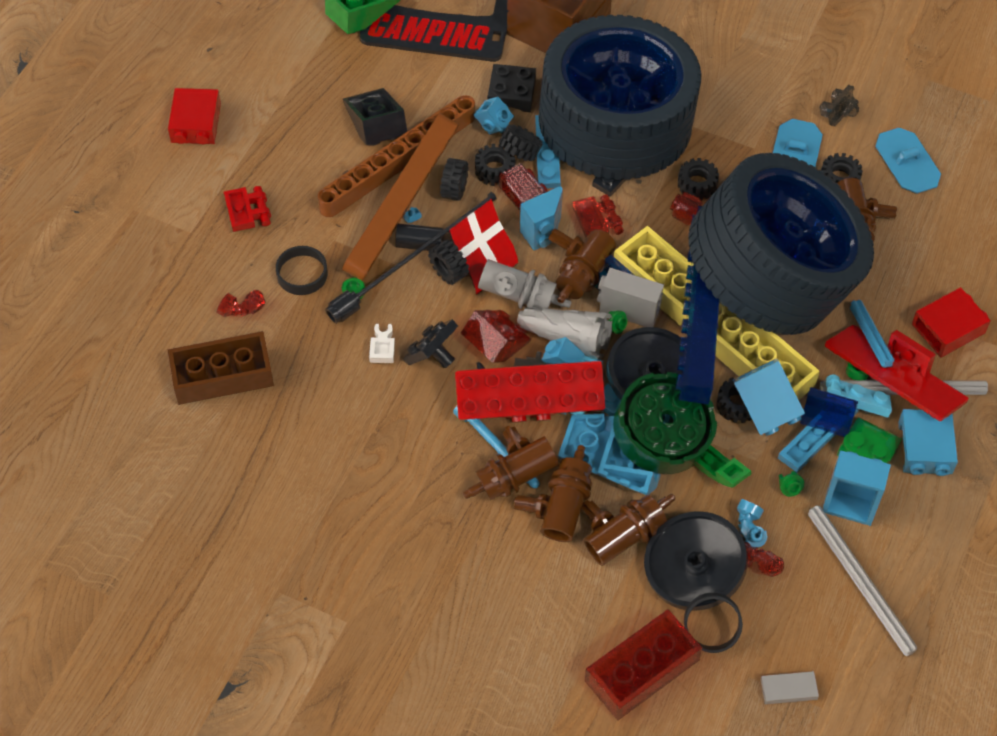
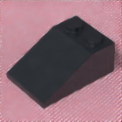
[343,88,407,146]

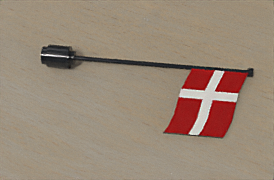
[325,192,518,324]

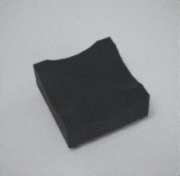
[488,64,536,113]

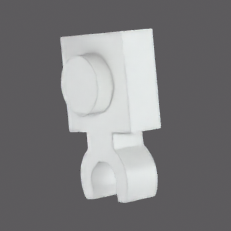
[369,324,395,363]

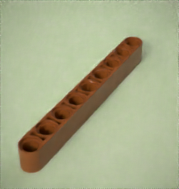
[318,95,475,217]
[342,113,459,281]

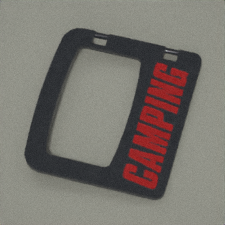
[360,0,509,62]

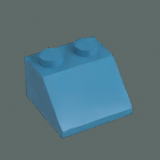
[520,186,563,251]

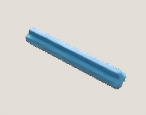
[850,300,895,368]

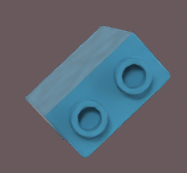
[733,358,805,436]
[898,409,958,476]

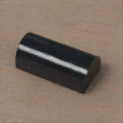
[396,223,444,251]

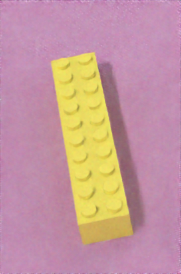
[613,226,820,400]

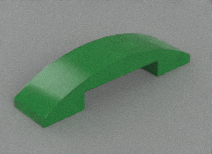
[694,445,752,488]

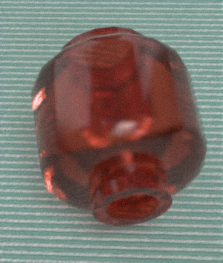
[669,192,703,225]

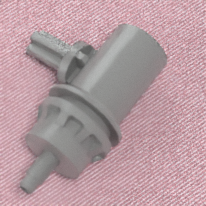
[478,259,571,309]

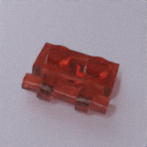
[572,194,624,238]

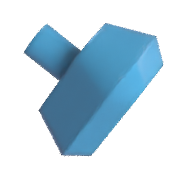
[403,207,422,223]

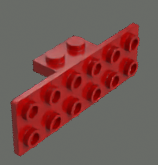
[825,325,969,421]
[455,361,605,423]

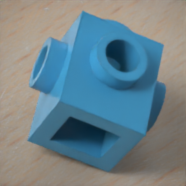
[474,97,514,134]

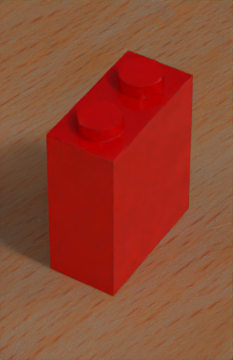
[168,88,221,145]
[912,287,991,358]

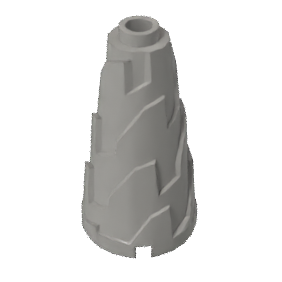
[517,307,612,360]

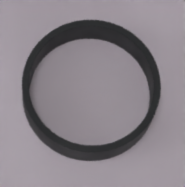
[276,246,328,295]
[684,593,743,653]

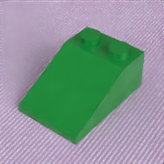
[325,0,401,34]

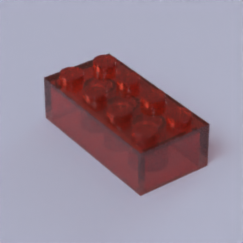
[584,609,702,721]

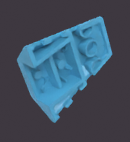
[558,413,672,495]

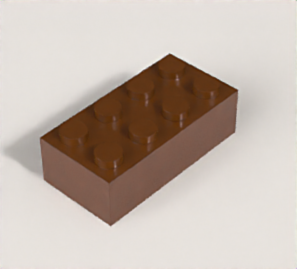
[167,331,274,405]

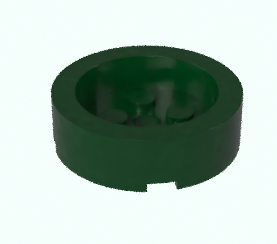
[613,372,717,474]

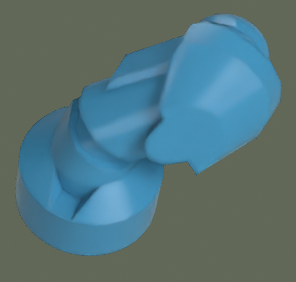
[737,499,768,548]

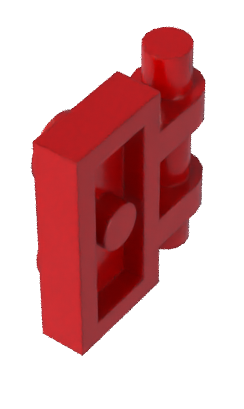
[223,186,271,232]

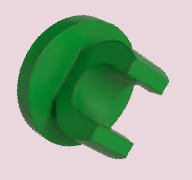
[607,310,628,334]
[779,471,805,497]

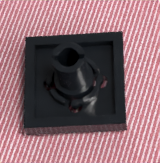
[403,319,458,368]

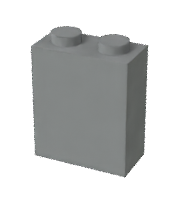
[597,268,664,327]

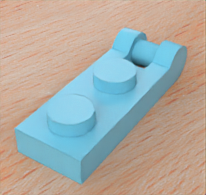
[825,374,892,418]

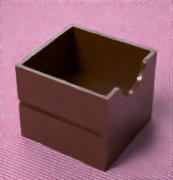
[507,0,612,53]

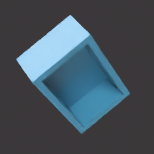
[822,450,891,526]

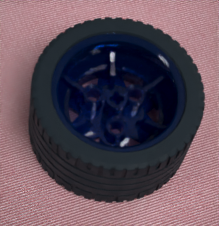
[539,14,702,180]
[688,153,874,335]

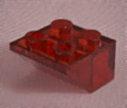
[460,309,531,363]

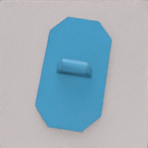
[773,119,823,167]
[875,128,941,194]

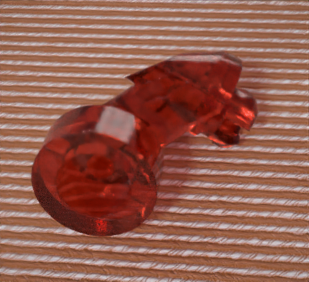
[216,290,266,318]
[744,542,784,577]

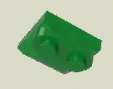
[837,417,903,464]

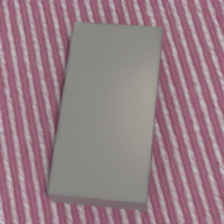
[760,671,819,704]

